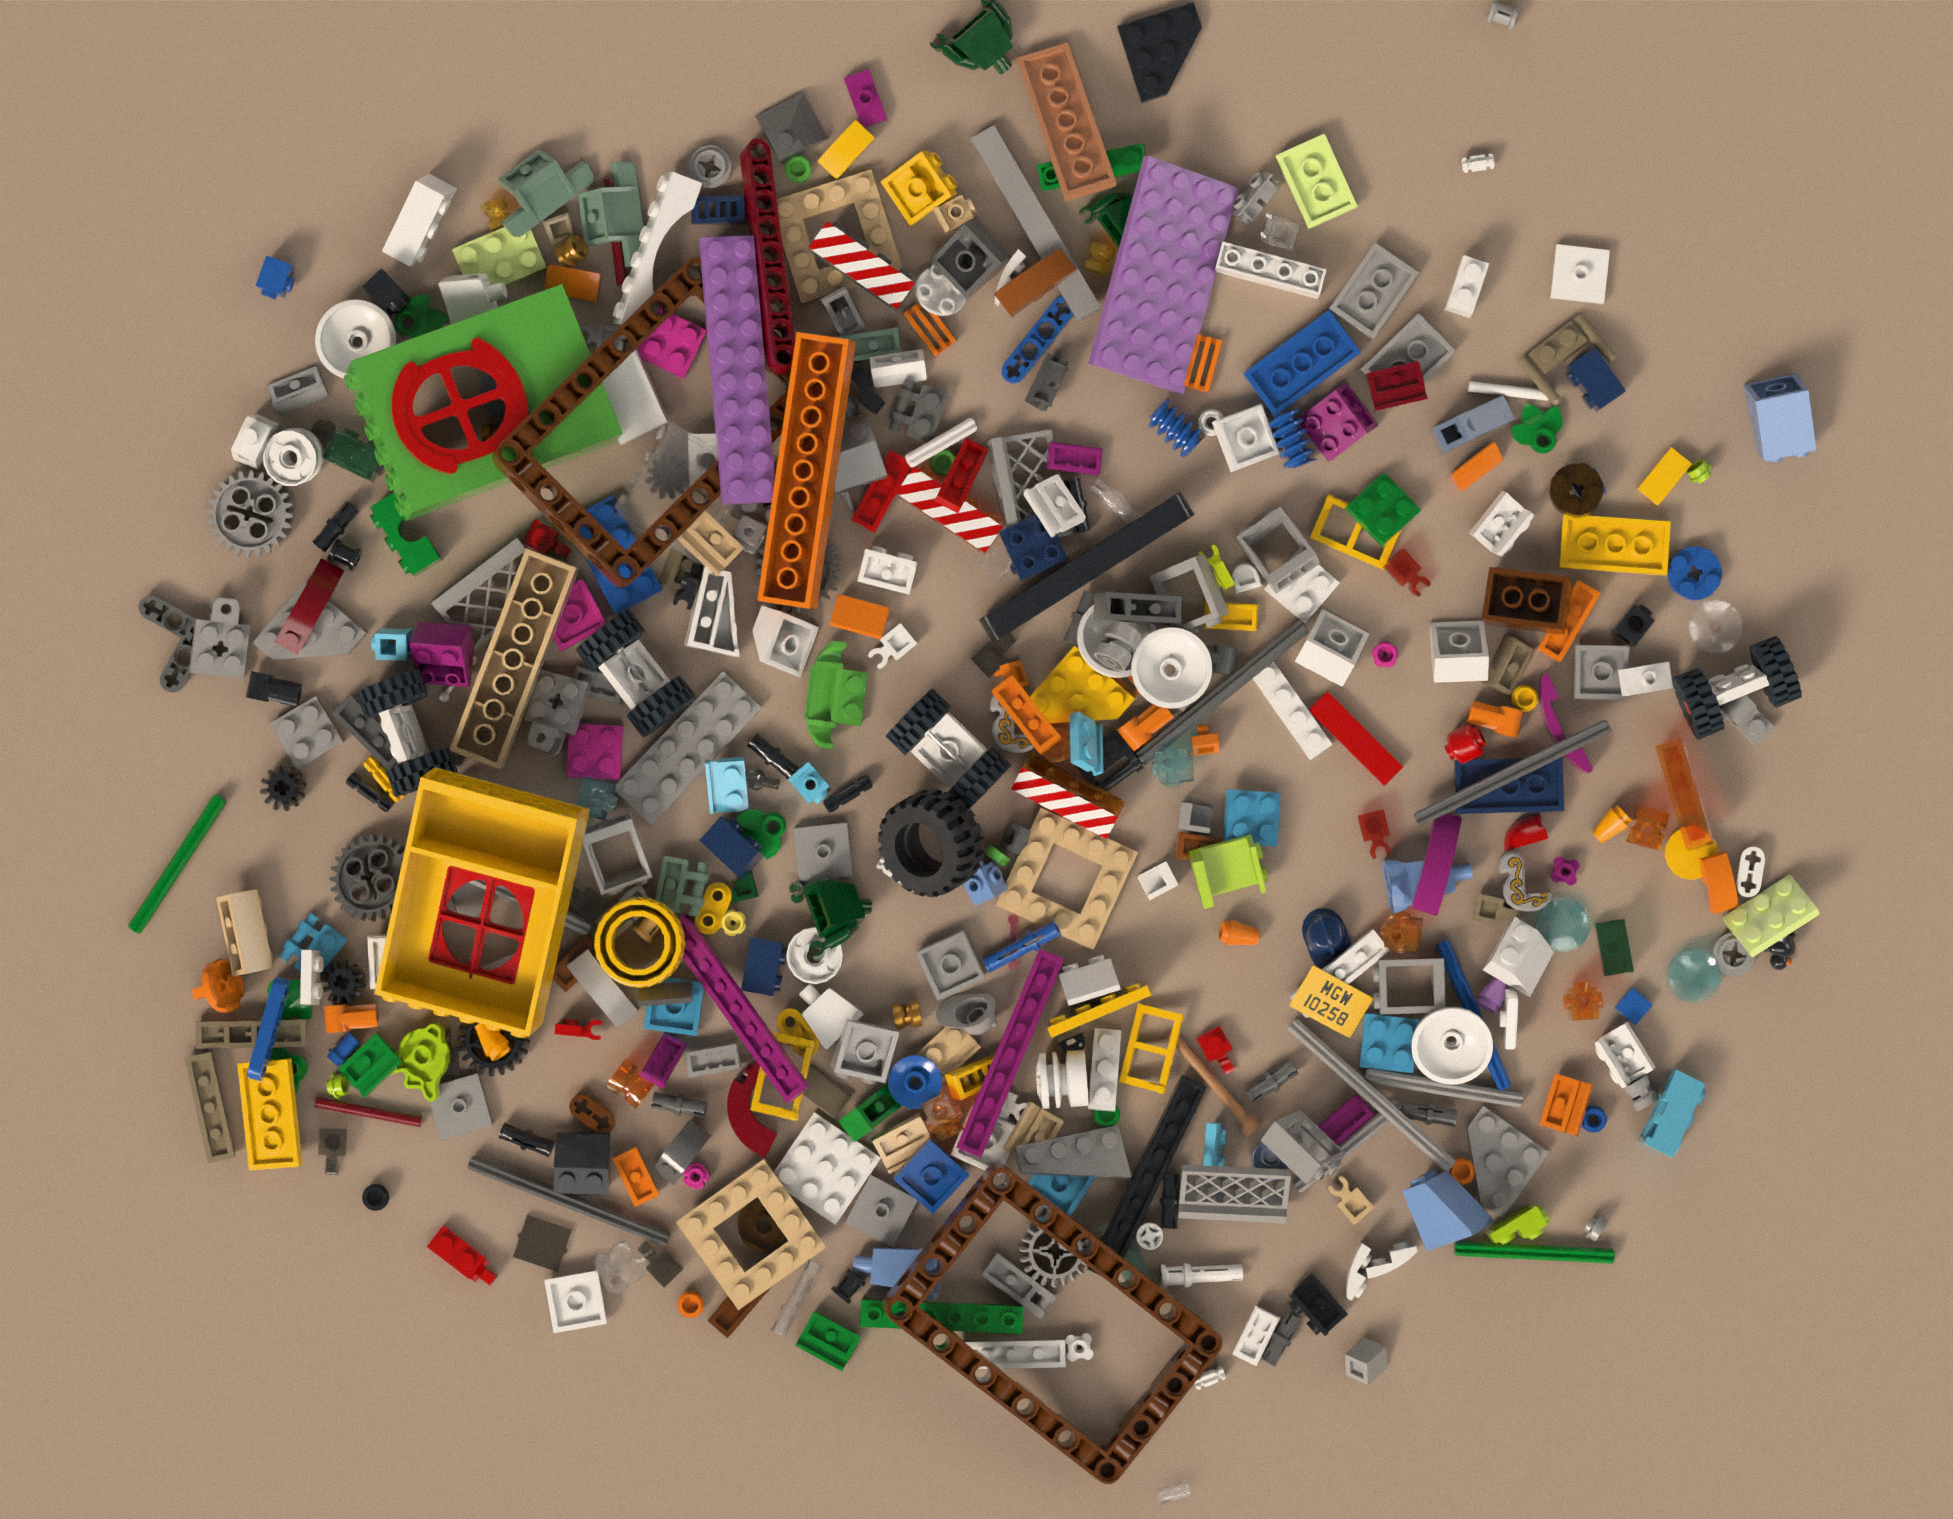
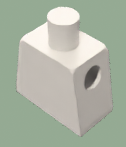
[439,273,507,324]
[231,413,280,471]
[799,984,864,1050]

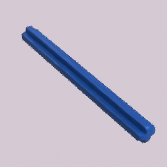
[1436,940,1511,1090]

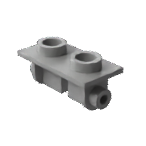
[1232,170,1280,225]

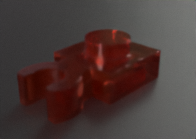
[1383,548,1431,597]
[1357,809,1391,859]

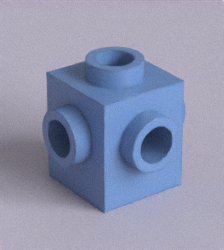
[964,861,1008,906]

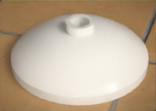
[315,300,396,379]
[1077,605,1156,678]
[1131,627,1212,709]
[1411,1007,1493,1084]

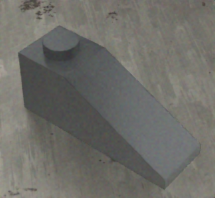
[1094,592,1182,624]

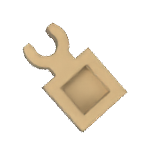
[1327,1176,1374,1225]

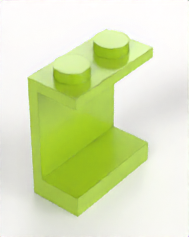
[1188,834,1269,909]

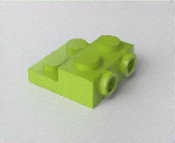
[1485,1203,1551,1245]

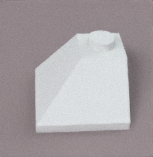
[752,606,819,678]

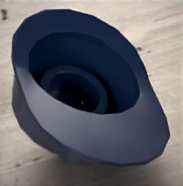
[1302,908,1351,969]

